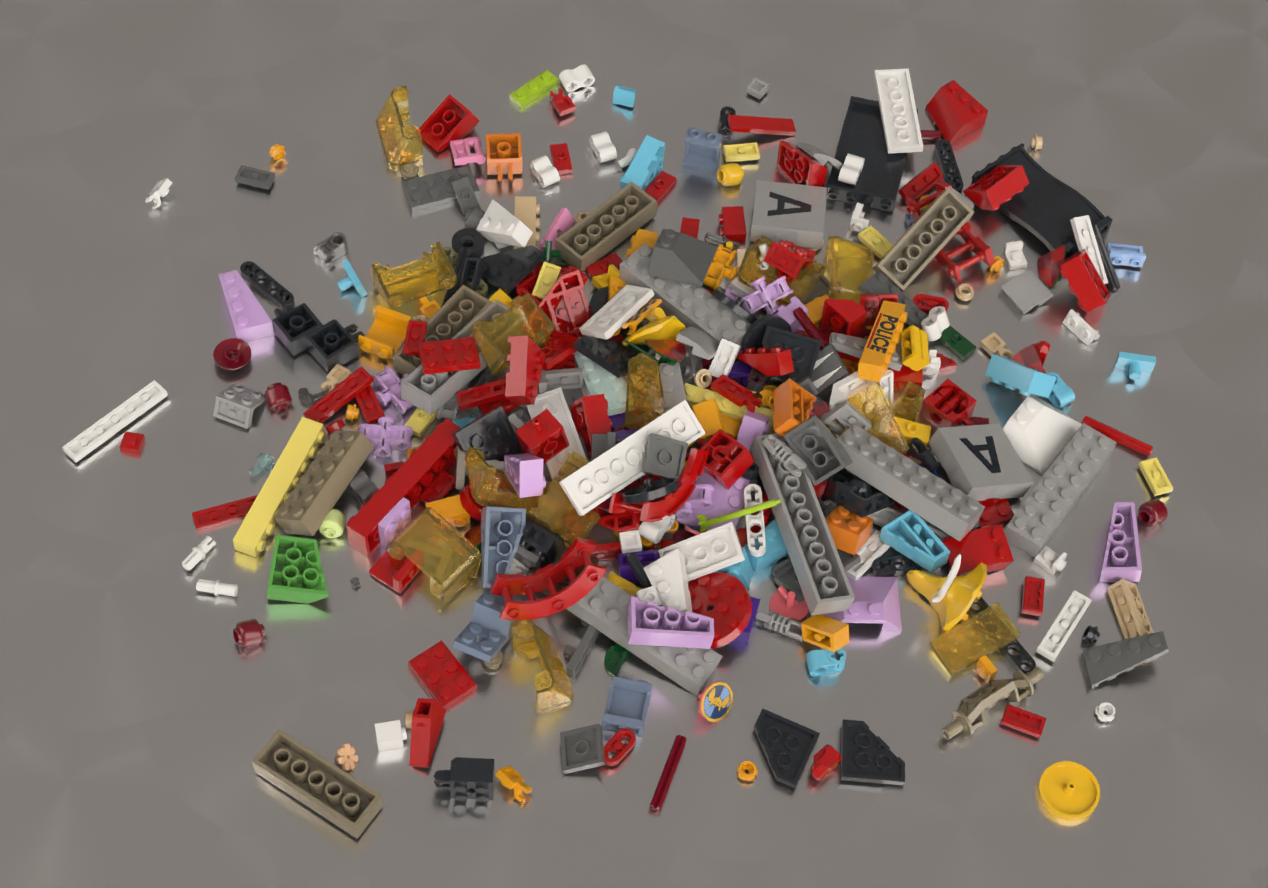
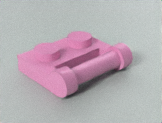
[450,137,486,166]

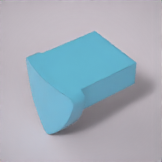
[613,84,637,108]

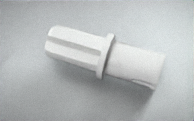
[182,536,216,571]
[196,579,238,597]

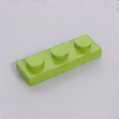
[509,70,559,108]

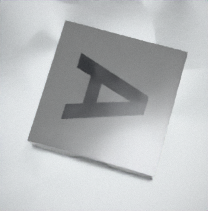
[750,180,827,249]
[928,424,1034,501]

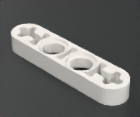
[744,484,766,557]

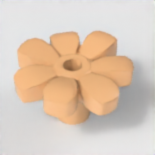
[334,743,358,771]

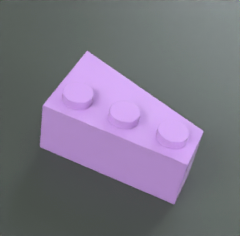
[505,453,546,498]

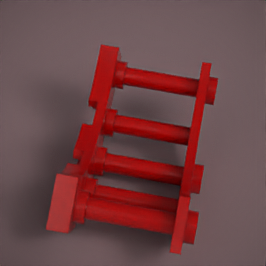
[906,180,995,282]
[608,448,709,522]
[490,537,607,621]

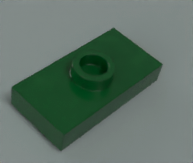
[937,325,976,360]

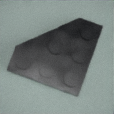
[473,245,546,294]
[762,325,822,383]
[573,336,639,378]
[452,406,525,465]
[754,708,820,789]
[841,719,905,785]

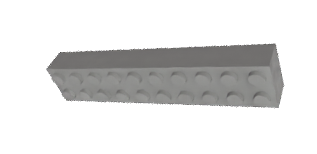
[750,433,855,616]

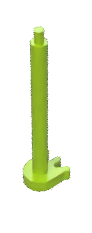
[697,499,782,532]

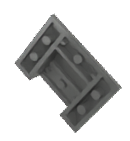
[648,229,718,287]

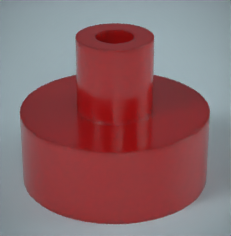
[325,419,345,434]

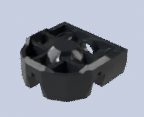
[826,468,895,518]

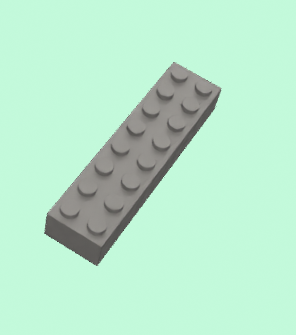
[620,244,751,350]
[401,300,526,415]
[1004,423,1117,558]
[837,424,985,541]
[566,576,723,696]

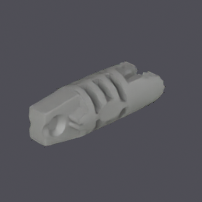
[762,434,807,478]
[756,610,803,642]

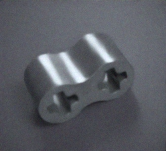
[347,469,378,505]

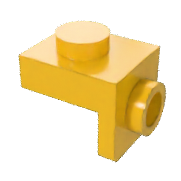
[591,264,620,290]

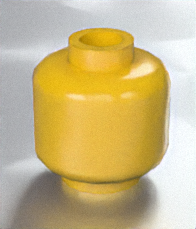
[717,163,744,187]

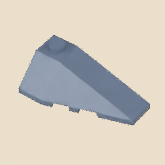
[481,506,526,588]

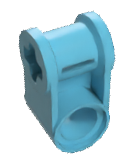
[1047,372,1075,409]
[805,648,846,676]

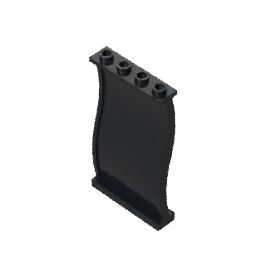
[826,96,918,212]
[970,143,1113,260]

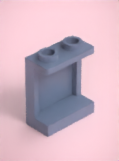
[682,127,722,175]
[602,676,652,737]

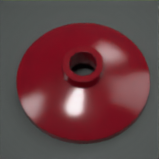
[213,338,252,370]

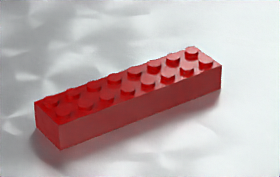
[346,418,461,558]

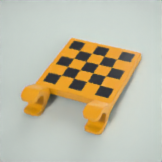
[613,299,662,336]

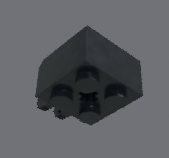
[271,302,323,356]
[305,319,365,373]
[519,515,565,564]
[433,757,495,802]

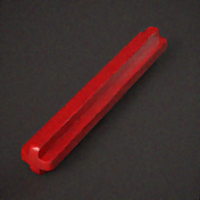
[1081,416,1153,456]

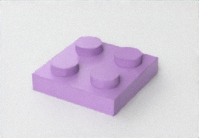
[378,497,412,548]

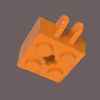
[486,133,522,181]
[825,505,874,555]

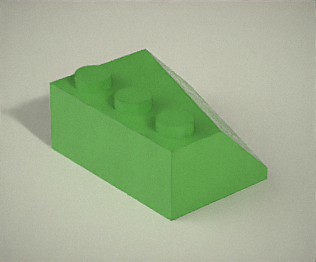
[267,534,329,604]

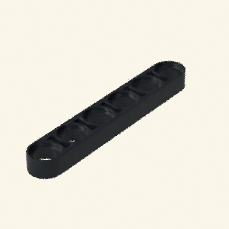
[967,597,1036,674]

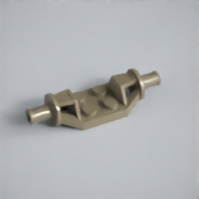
[941,667,1044,740]

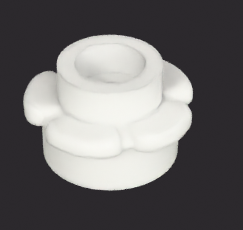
[1095,702,1116,722]

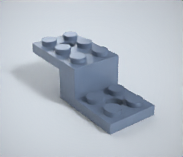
[452,588,528,663]

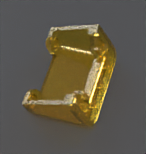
[376,86,423,170]
[737,235,826,306]
[825,236,874,305]
[371,242,457,308]
[472,293,556,376]
[465,446,554,518]
[387,507,481,601]
[511,619,574,716]

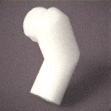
[618,148,638,169]
[757,243,770,271]

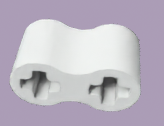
[559,64,595,92]
[589,131,617,163]
[838,153,865,185]
[529,155,560,188]
[921,306,950,341]
[639,514,676,544]

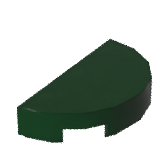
[604,644,630,677]

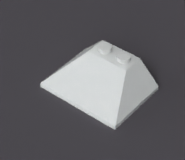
[829,370,893,439]
[1003,395,1082,475]

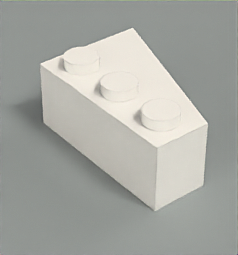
[476,200,533,248]
[643,548,693,613]

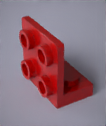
[763,240,814,278]
[369,544,425,594]

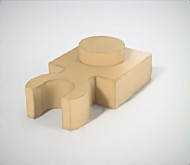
[980,332,1013,359]
[321,364,353,392]

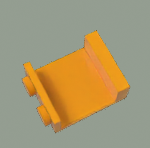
[358,305,412,361]

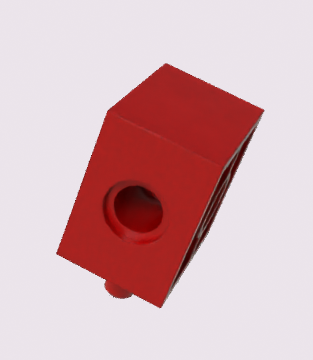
[919,378,977,429]
[515,409,570,465]
[698,429,755,490]

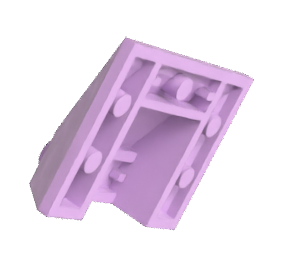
[676,471,750,530]
[821,576,902,631]

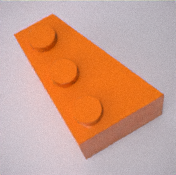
[773,378,817,437]

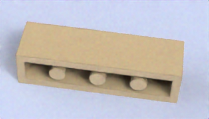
[514,196,540,249]

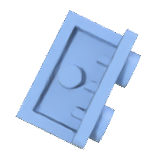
[1106,243,1146,267]

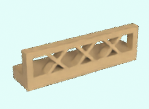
[1107,579,1154,639]

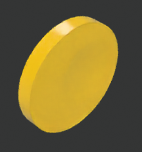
[1038,761,1100,821]

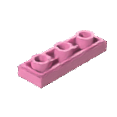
[538,208,575,258]

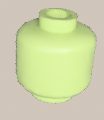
[319,509,346,538]

